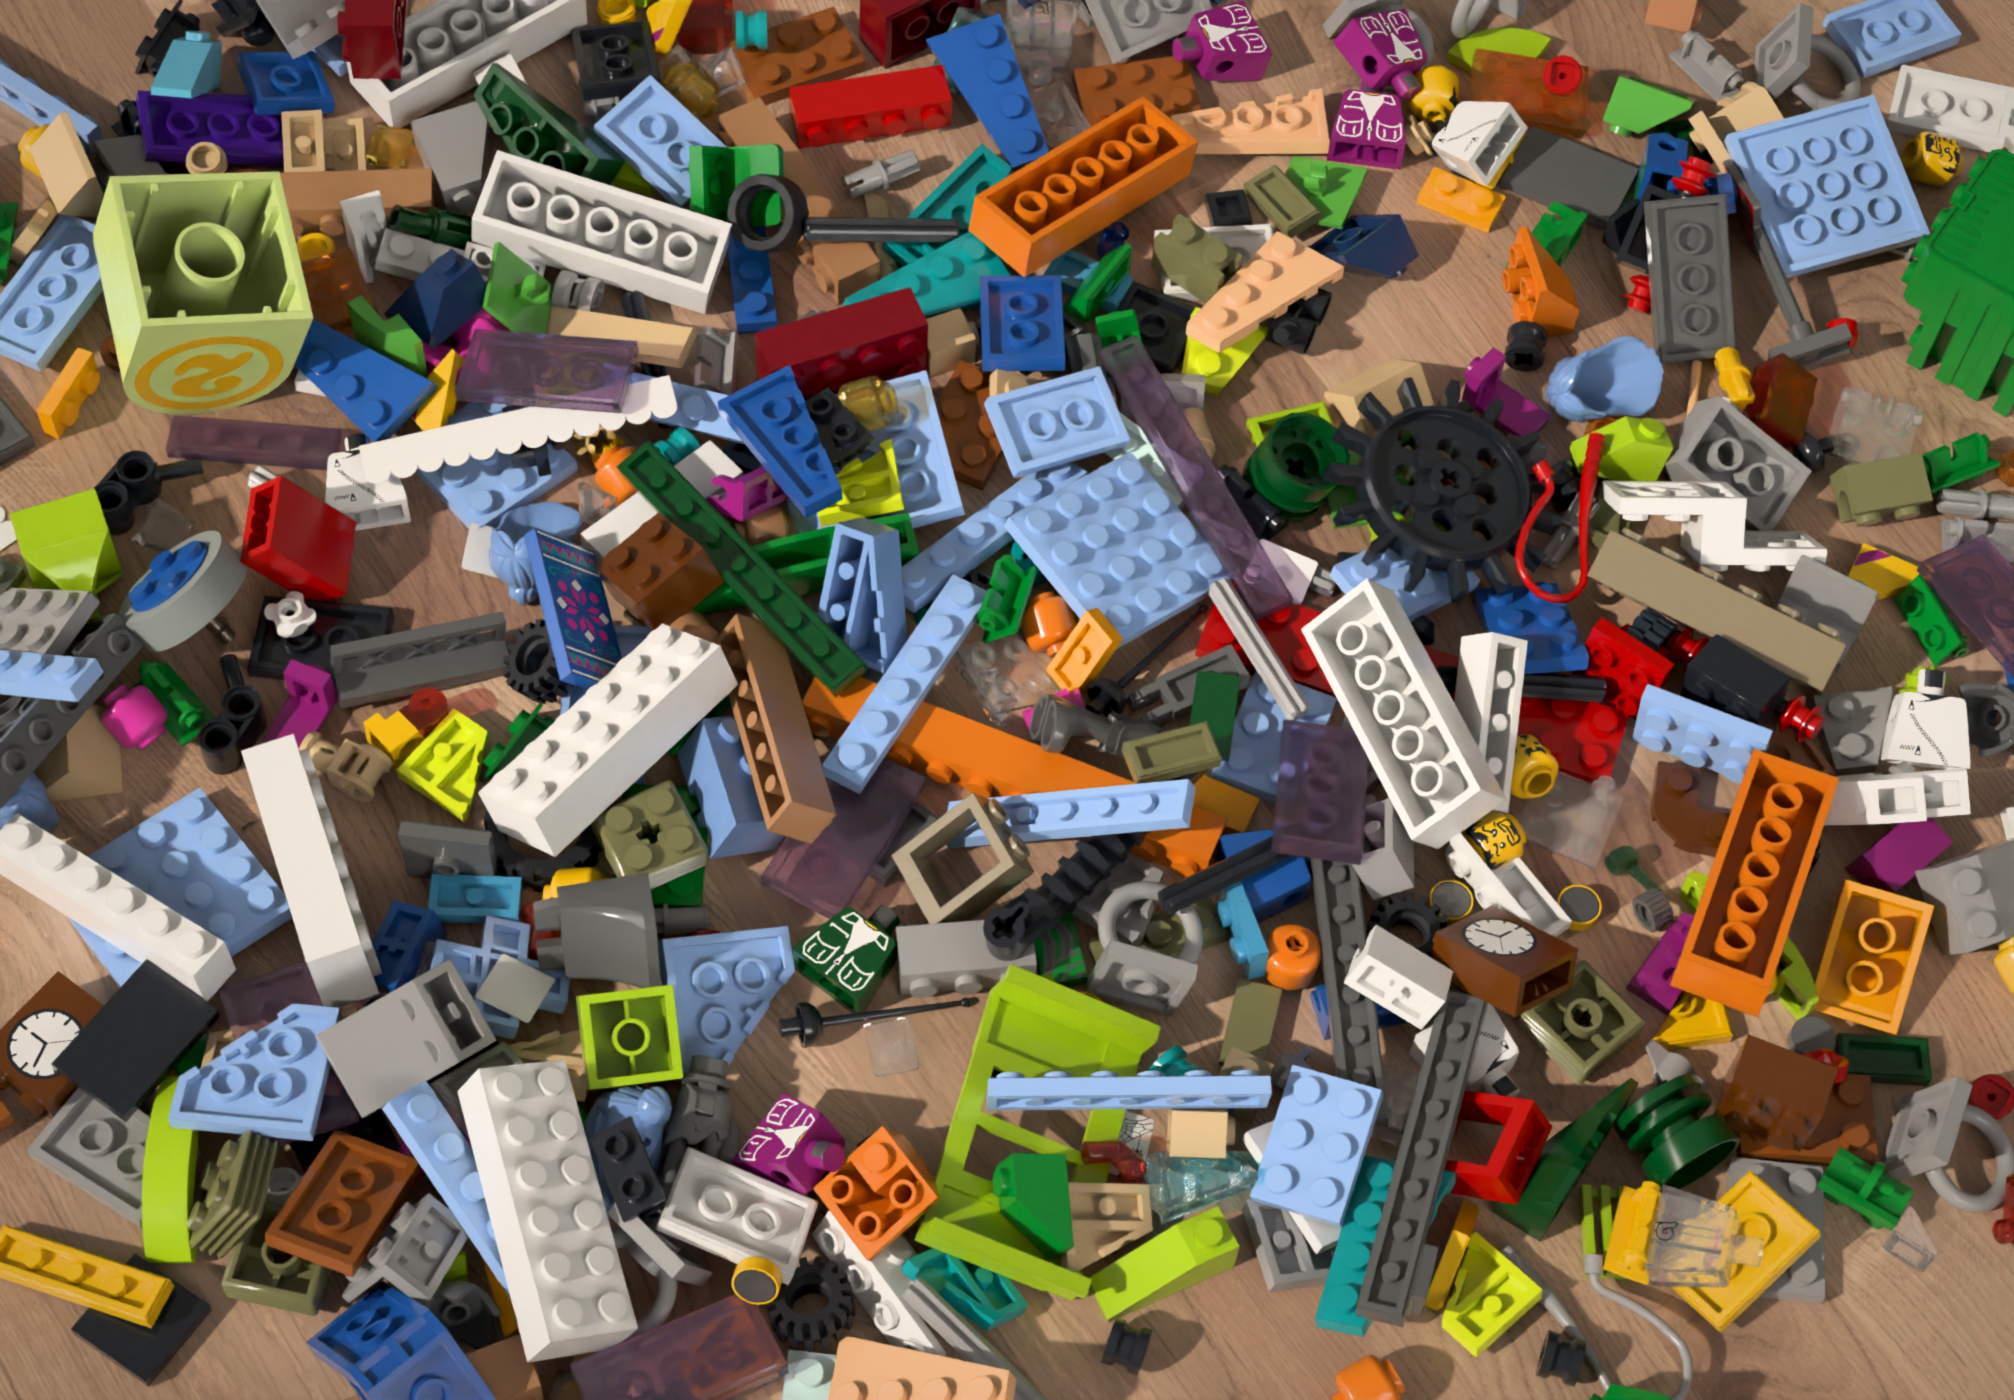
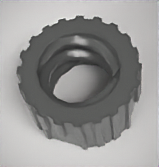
[1632,888,1674,933]

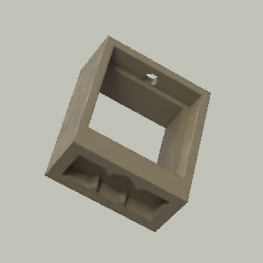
[891,793,1035,924]

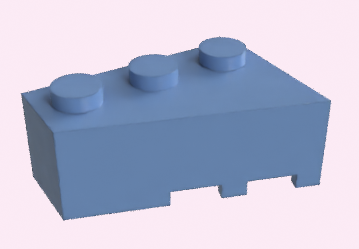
[817,517,907,673]
[677,716,785,859]

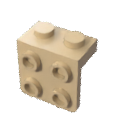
[1688,87,1784,172]

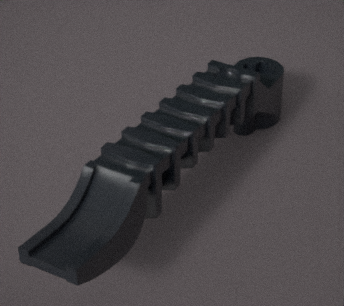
[983,769,1209,961]

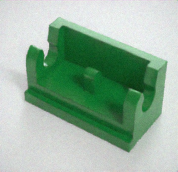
[1506,202,1588,269]

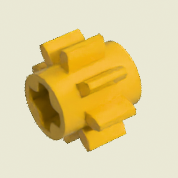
[573,424,625,464]

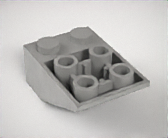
[315,959,497,1118]

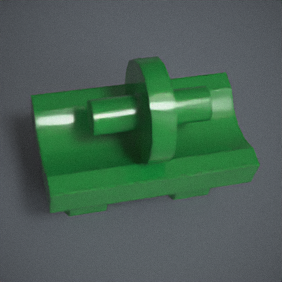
[1817,1147,1914,1231]

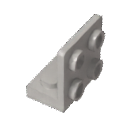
[256,0,346,60]
[1774,555,1879,673]
[341,1194,469,1305]

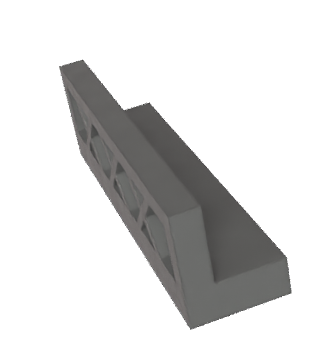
[330,612,509,709]

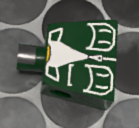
[793,905,900,1013]

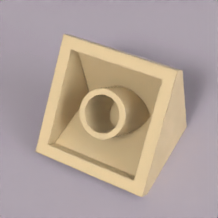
[30,111,104,218]
[1324,358,1434,437]
[33,704,124,802]

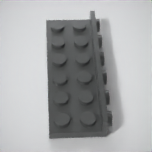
[0,613,142,809]

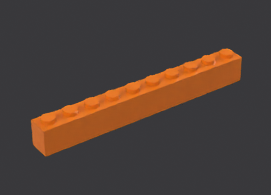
[802,677,1228,878]

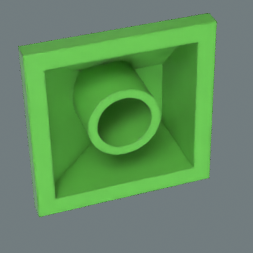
[1602,74,1697,138]

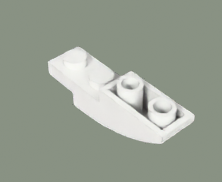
[374,228,546,285]
[1824,768,1971,825]

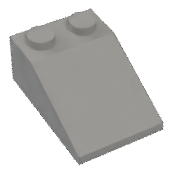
[1661,396,1811,531]
[1915,838,2014,955]

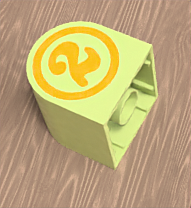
[93,171,313,415]

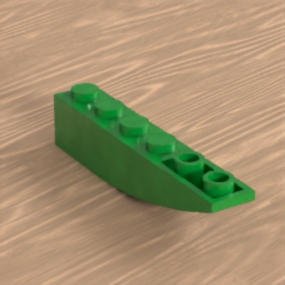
[693,513,919,613]

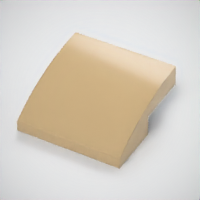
[281,110,367,173]

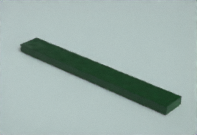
[616,440,868,698]

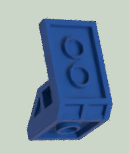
[306,1281,496,1400]

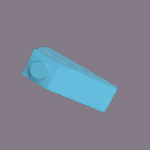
[151,31,222,98]

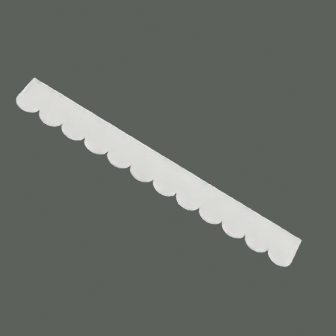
[359,375,677,484]

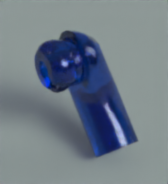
[1096,221,1131,273]

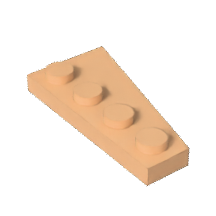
[1171,88,1330,154]
[1186,231,1344,353]
[828,1335,1017,1400]

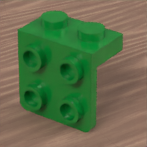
[688,144,785,227]

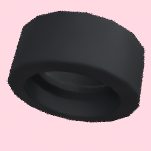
[727,174,809,252]

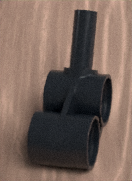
[1266,288,1332,355]
[94,450,204,535]
[197,654,267,775]

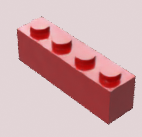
[789,65,952,149]

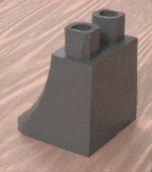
[533,873,661,988]

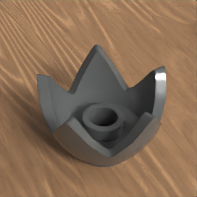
[1958,682,2014,757]
[423,1280,502,1350]

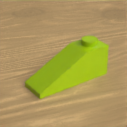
[1089,1206,1240,1323]

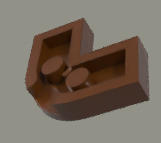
[1650,761,1730,857]

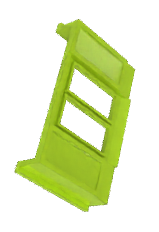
[914,964,1161,1301]

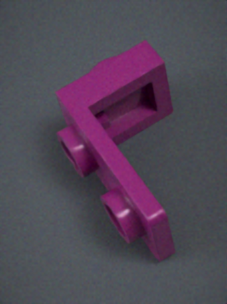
[1461,347,1550,436]
[261,659,338,748]

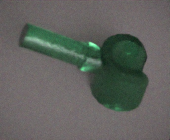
[1604,846,1662,892]

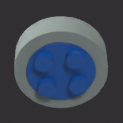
[119,531,247,652]

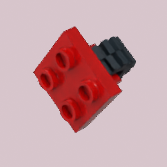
[1572,607,1678,720]

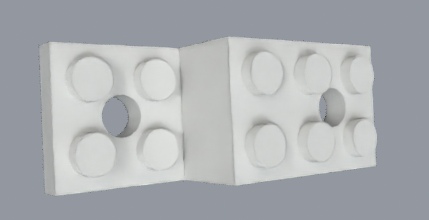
[1601,481,1827,572]

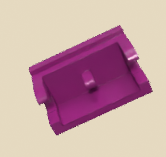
[707,466,789,522]
[1845,817,1953,894]
[1626,913,1694,1016]

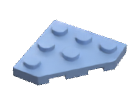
[658,926,795,1075]
[168,1003,342,1141]

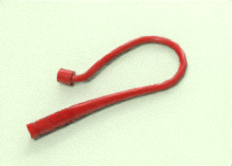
[1515,433,1606,603]

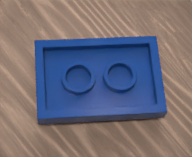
[980,275,1065,371]
[1473,582,1589,674]

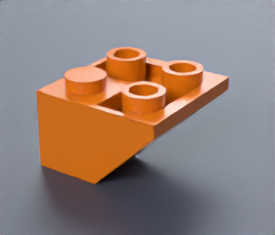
[1502,227,1580,337]
[813,1126,941,1262]

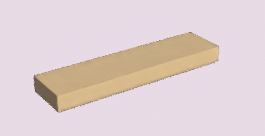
[544,305,696,368]

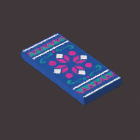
[524,528,622,690]

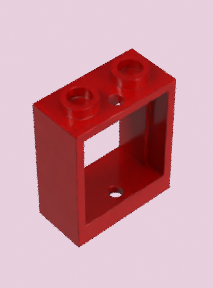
[1445,1091,1552,1205]

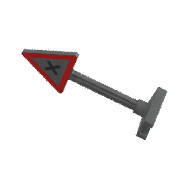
[1722,159,1852,380]

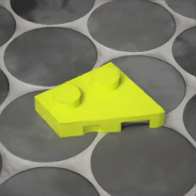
[1182,307,1269,395]
[817,439,904,527]
[396,708,489,823]
[1442,1232,1543,1358]

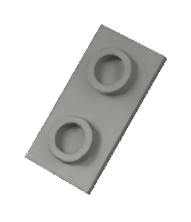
[1669,30,1745,102]
[693,327,738,395]
[1941,515,2014,563]

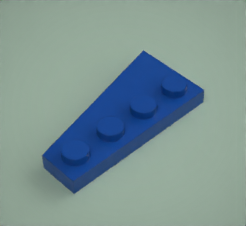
[926,13,1049,172]
[294,319,438,442]
[717,365,843,518]

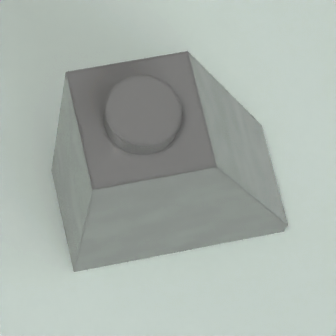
[411,101,492,213]

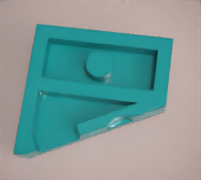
[901,1248,1029,1331]

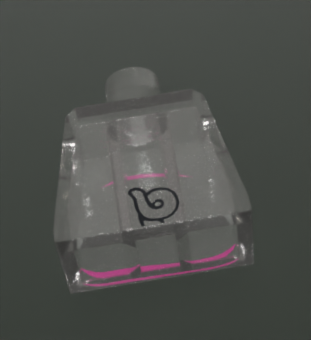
[1005,0,1080,86]
[1645,1185,1764,1288]

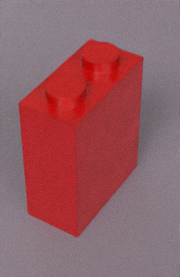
[240,475,356,602]

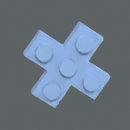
[430,915,570,1039]

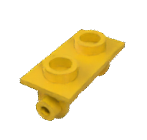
[1603,1181,1667,1285]

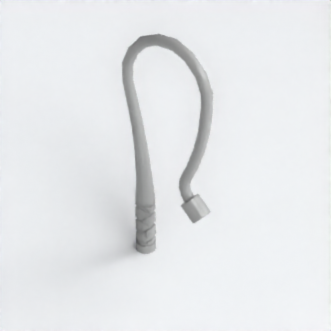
[1500,1244,1693,1400]

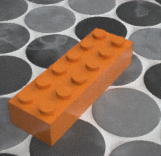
[969,96,1199,278]
[1670,749,1840,1017]

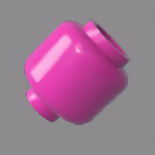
[101,684,168,751]

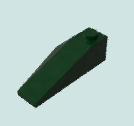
[473,63,626,186]
[1492,1078,1638,1242]

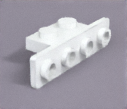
[1445,833,1572,937]
[813,1211,946,1357]

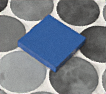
[236,51,335,115]

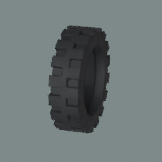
[484,811,603,892]

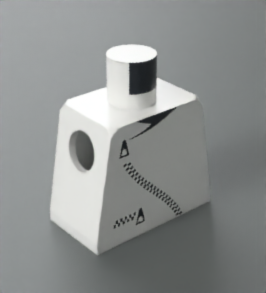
[1430,101,1528,186]
[325,433,411,531]
[1878,669,1971,770]
[1409,1003,1520,1097]

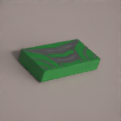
[1034,912,1088,987]

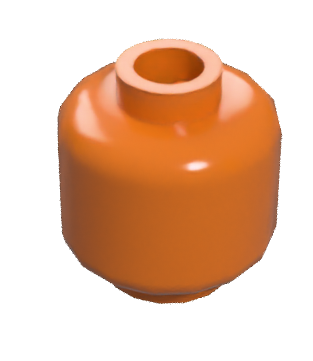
[595,444,637,507]
[1021,591,1078,658]
[1265,924,1322,991]
[1331,1354,1407,1400]

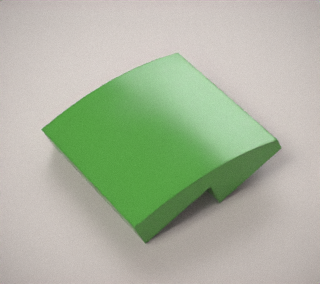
[347,295,428,378]

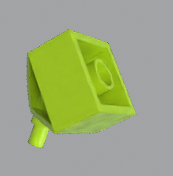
[9,488,124,619]
[576,985,684,1090]

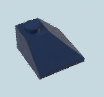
[1309,214,1419,279]
[384,249,487,351]

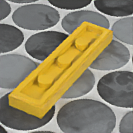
[0,1225,174,1328]

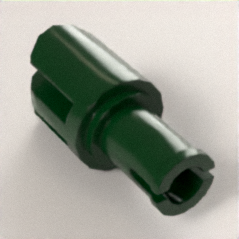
[388,205,478,250]

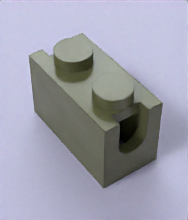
[1151,213,1243,304]
[1829,453,1933,527]

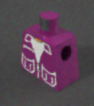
[1172,1,1272,81]
[1333,8,1427,101]
[1327,81,1406,170]
[731,1093,845,1194]

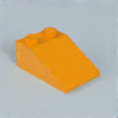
[1813,880,1934,1035]

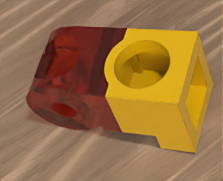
[364,688,449,771]

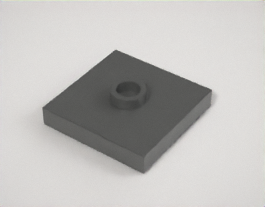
[398,820,499,879]

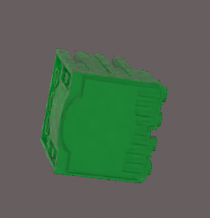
[1901,149,2014,417]

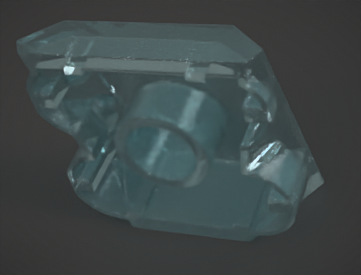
[1140,1151,1258,1224]

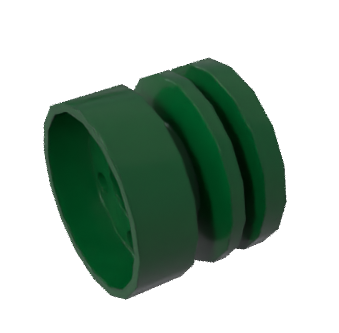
[1242,412,1350,523]
[1614,1073,1740,1195]

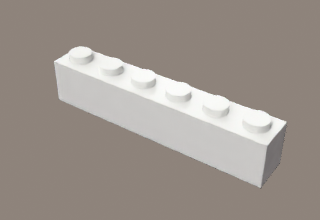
[0,813,236,1002]

